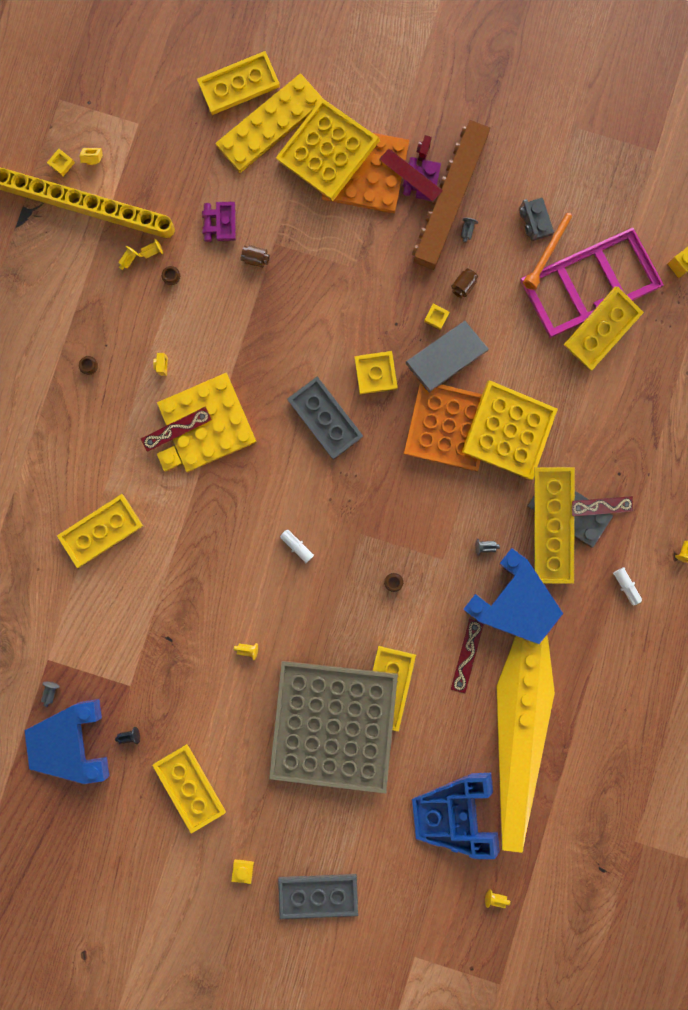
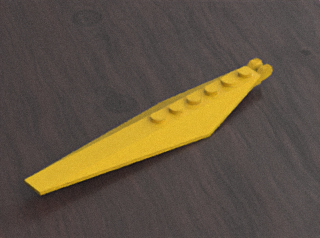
[496,634,555,853]

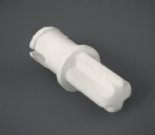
[280,530,314,563]
[613,567,642,606]

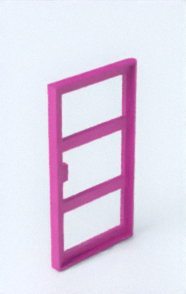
[520,228,664,338]

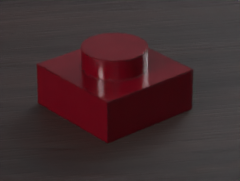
[416,135,432,161]

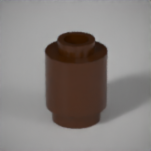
[241,245,270,268]
[451,268,478,298]

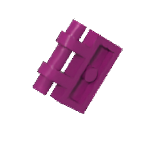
[403,157,441,201]
[202,202,236,242]

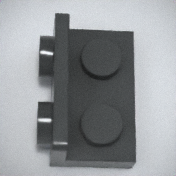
[519,198,554,241]

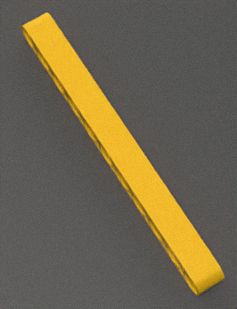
[0,167,175,238]

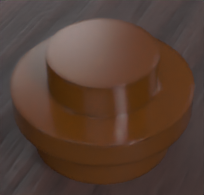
[161,266,181,285]
[79,356,98,375]
[384,573,404,592]

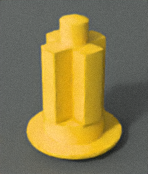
[139,238,163,259]
[119,246,140,270]
[675,541,688,563]
[234,643,258,660]
[485,889,510,908]

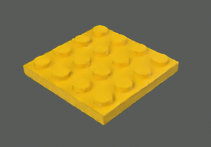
[276,98,380,201]
[157,372,257,472]
[462,380,558,480]

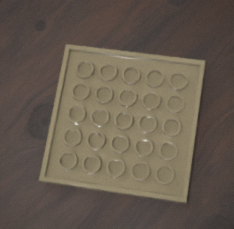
[269,661,398,794]

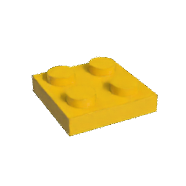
[354,351,398,395]

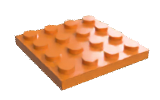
[322,133,409,214]
[403,382,482,472]

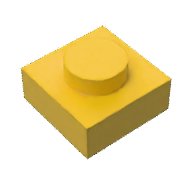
[79,148,103,165]
[47,149,75,177]
[424,304,450,330]
[153,353,168,376]
[157,446,182,472]
[231,859,254,884]

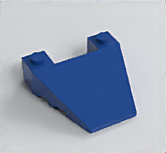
[464,548,563,644]
[24,699,110,784]
[412,773,500,859]

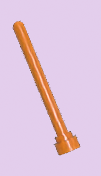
[523,213,572,290]

